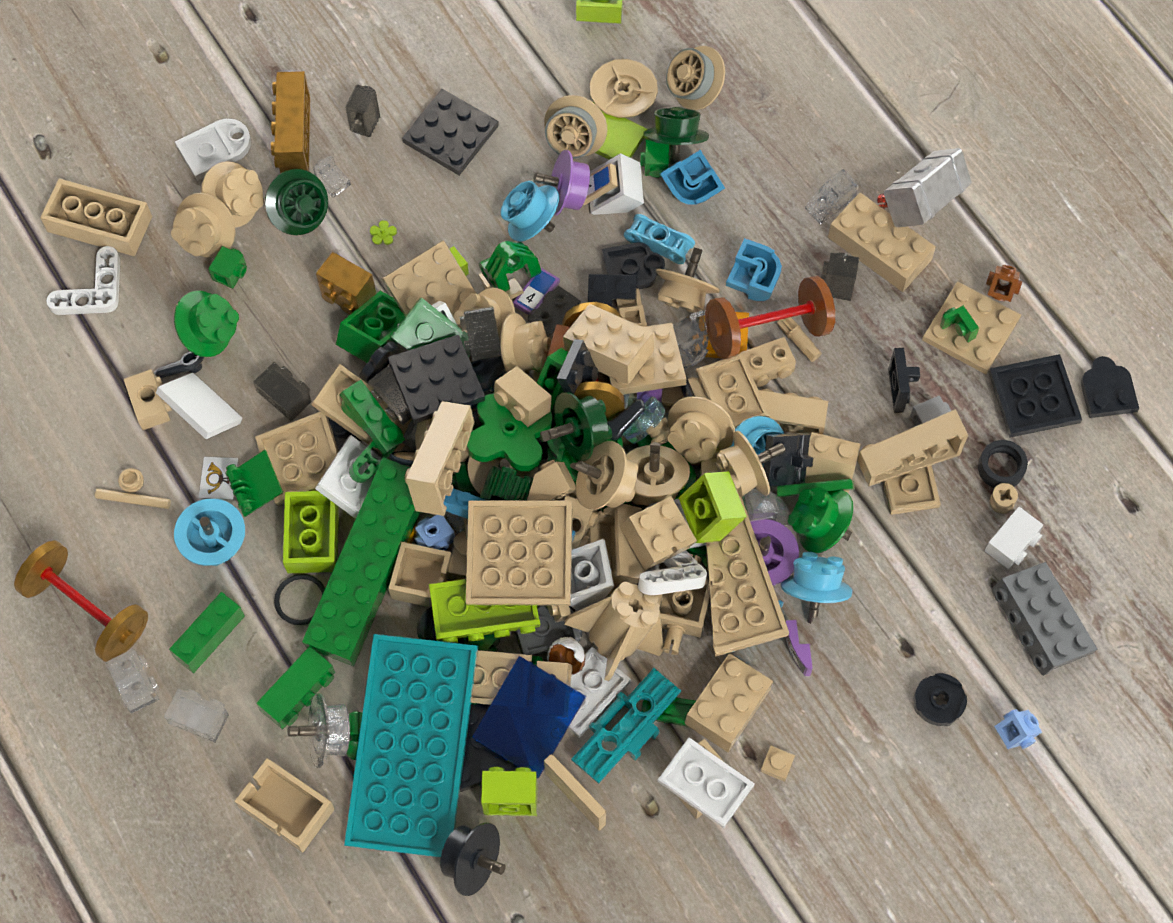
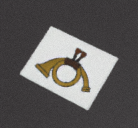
[199,457,238,499]

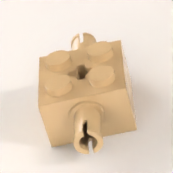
[657,554,710,655]

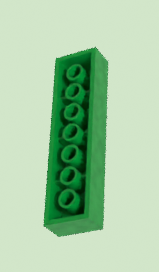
[302,458,420,667]

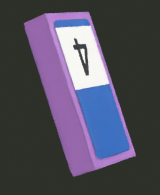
[513,267,560,318]

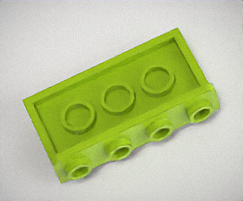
[429,579,541,643]

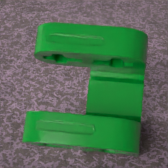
[478,241,541,292]

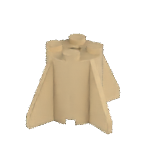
[564,582,664,681]

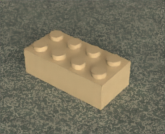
[40,179,152,256]
[828,193,936,292]

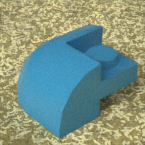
[660,150,725,205]
[726,238,782,301]

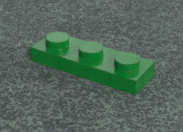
[339,380,405,455]

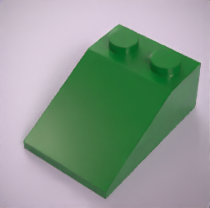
[335,290,405,363]

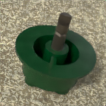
[540,392,612,462]

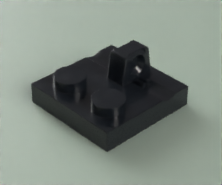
[888,347,920,413]
[763,433,814,486]

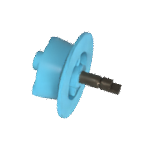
[781,552,852,624]

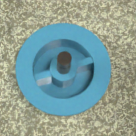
[174,499,245,566]

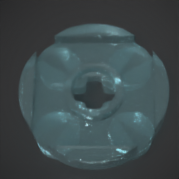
[623,396,665,443]

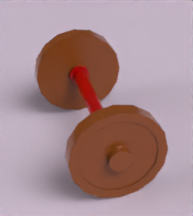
[705,276,835,359]

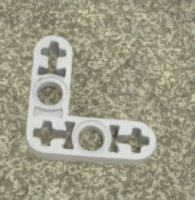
[46,246,120,315]
[638,551,707,595]

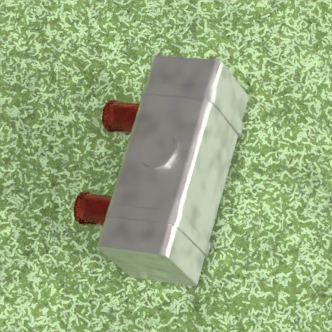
[877,148,972,227]

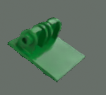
[225,450,283,517]

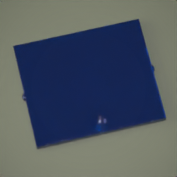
[472,656,587,779]

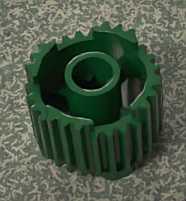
[480,466,534,501]

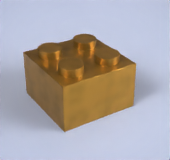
[316,252,377,315]

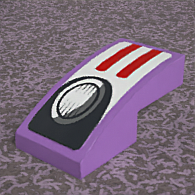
[785,620,813,676]

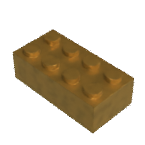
[271,71,311,174]

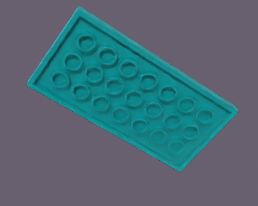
[344,634,478,857]

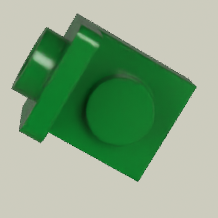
[940,305,979,343]

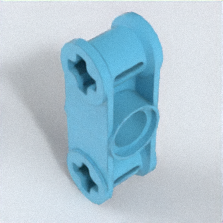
[624,214,695,264]

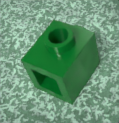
[640,139,669,178]
[208,246,247,289]

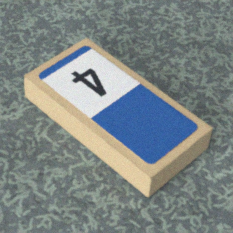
[583,163,618,205]

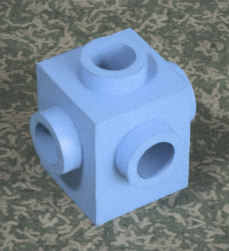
[414,515,455,551]
[994,709,1042,749]

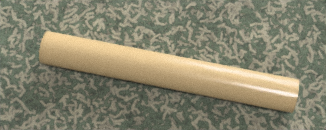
[95,489,171,509]

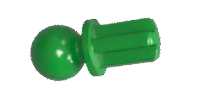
[345,711,363,760]

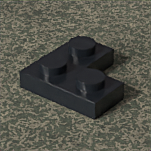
[588,274,637,307]
[557,339,598,394]

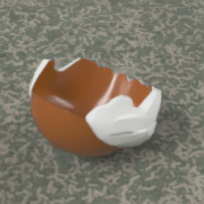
[547,637,586,675]

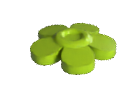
[370,220,397,245]

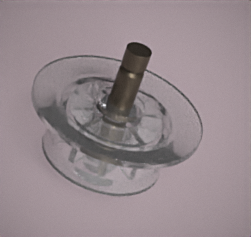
[287,693,350,768]

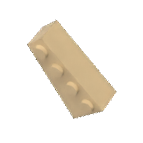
[405,401,474,516]
[857,409,968,486]

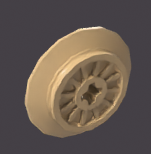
[590,59,658,118]

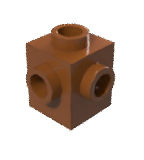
[986,265,1023,302]

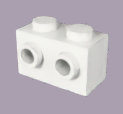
[985,507,1043,570]

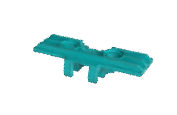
[571,668,681,784]

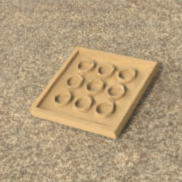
[466,501,573,605]

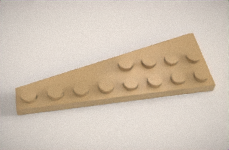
[700,450,789,657]

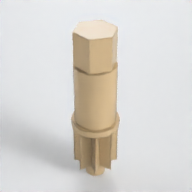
[777,317,822,362]

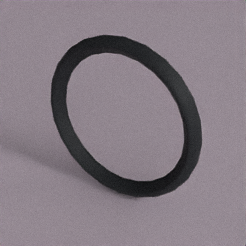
[274,574,325,625]

